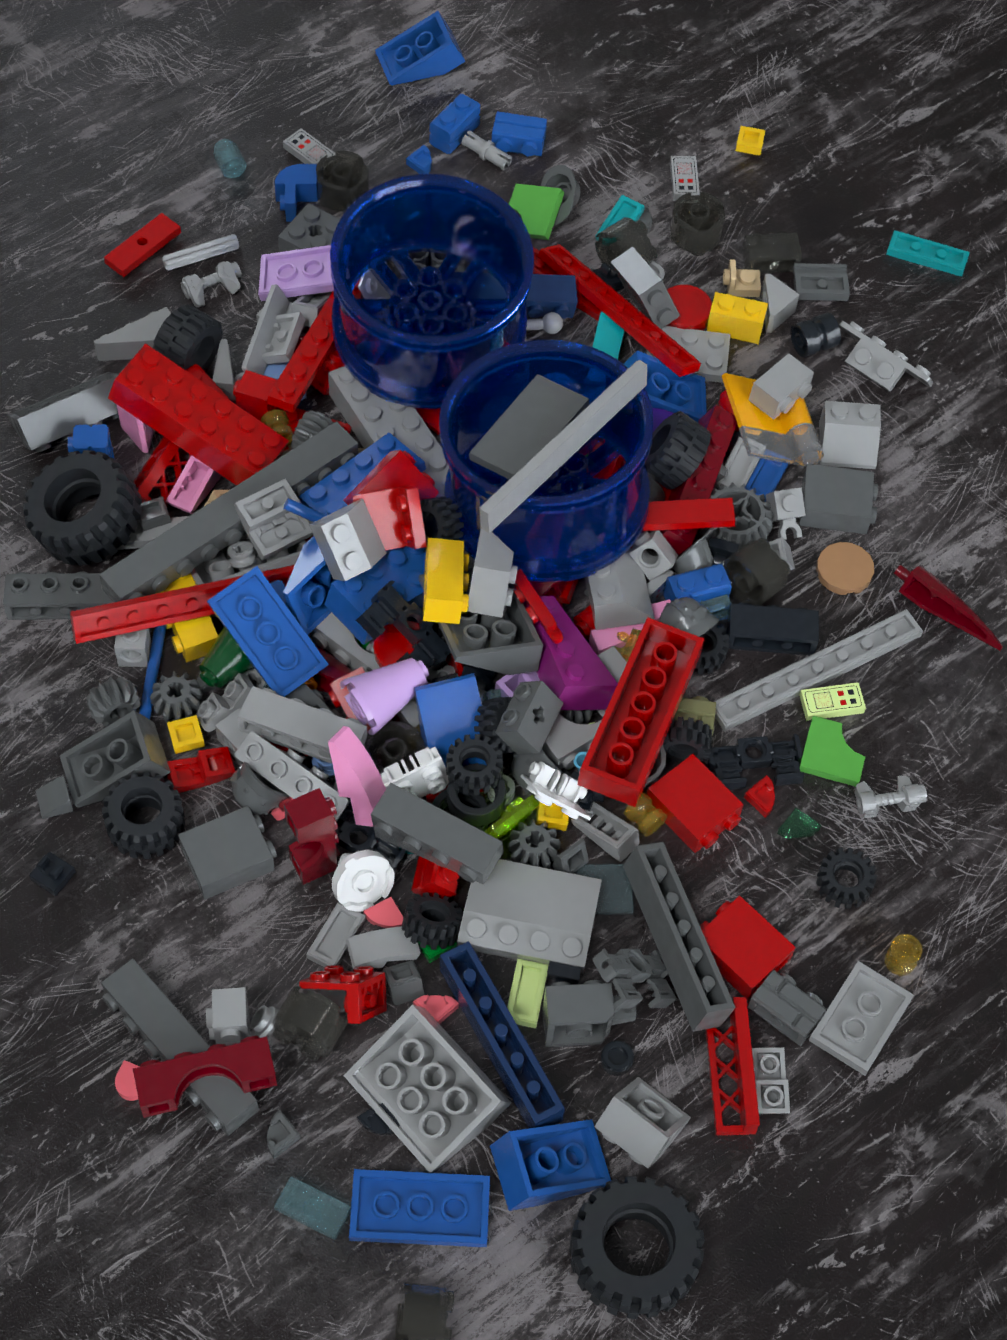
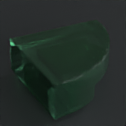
[777,808,821,839]

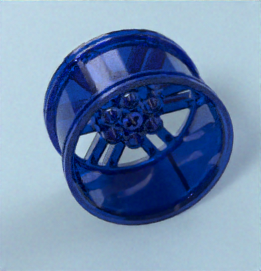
[330,174,534,409]
[439,340,654,582]

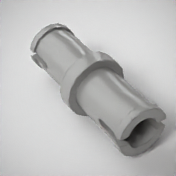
[461,130,512,171]

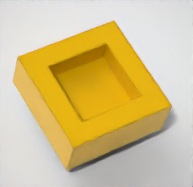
[735,126,765,155]
[167,715,205,754]
[536,801,569,831]

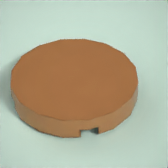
[816,542,874,595]

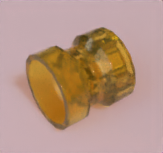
[261,409,294,447]
[624,793,667,837]
[884,934,923,976]

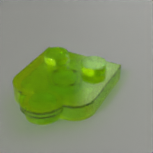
[484,795,540,840]

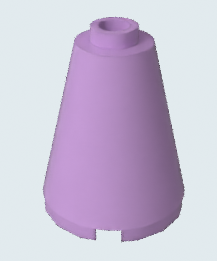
[340,658,429,735]

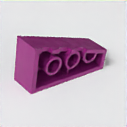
[523,596,618,710]

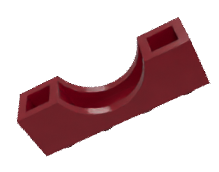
[284,788,340,885]
[133,1036,277,1118]

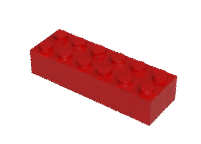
[108,343,289,485]
[577,617,704,808]

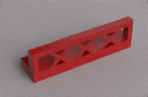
[133,437,191,508]
[705,997,760,1136]

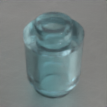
[214,139,247,178]

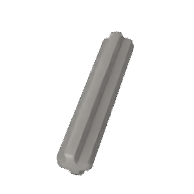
[162,234,239,271]

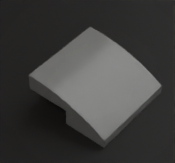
[234,478,313,561]

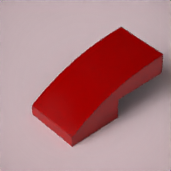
[167,746,235,793]

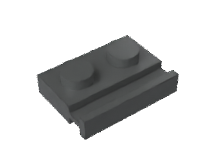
[793,263,850,301]

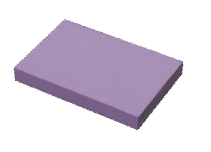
[258,244,342,301]

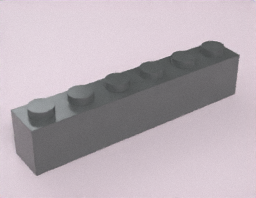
[623,842,736,1032]
[101,958,259,1137]

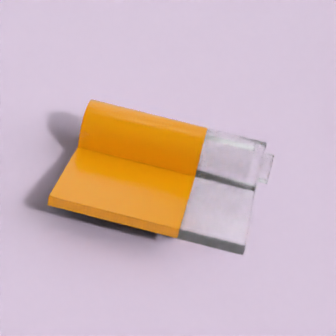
[721,373,824,467]

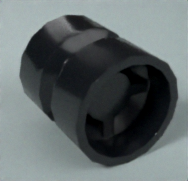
[790,313,841,358]

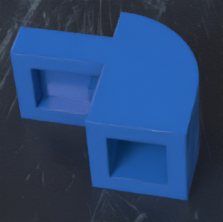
[275,164,318,222]

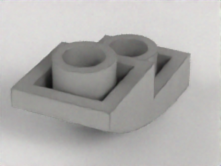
[196,673,254,732]
[346,926,421,969]
[752,1047,790,1114]

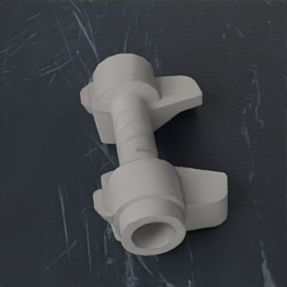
[181,261,242,307]
[854,776,927,818]

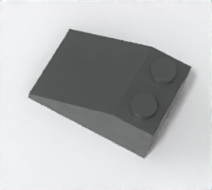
[60,710,171,808]

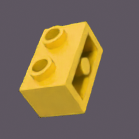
[707,292,768,344]

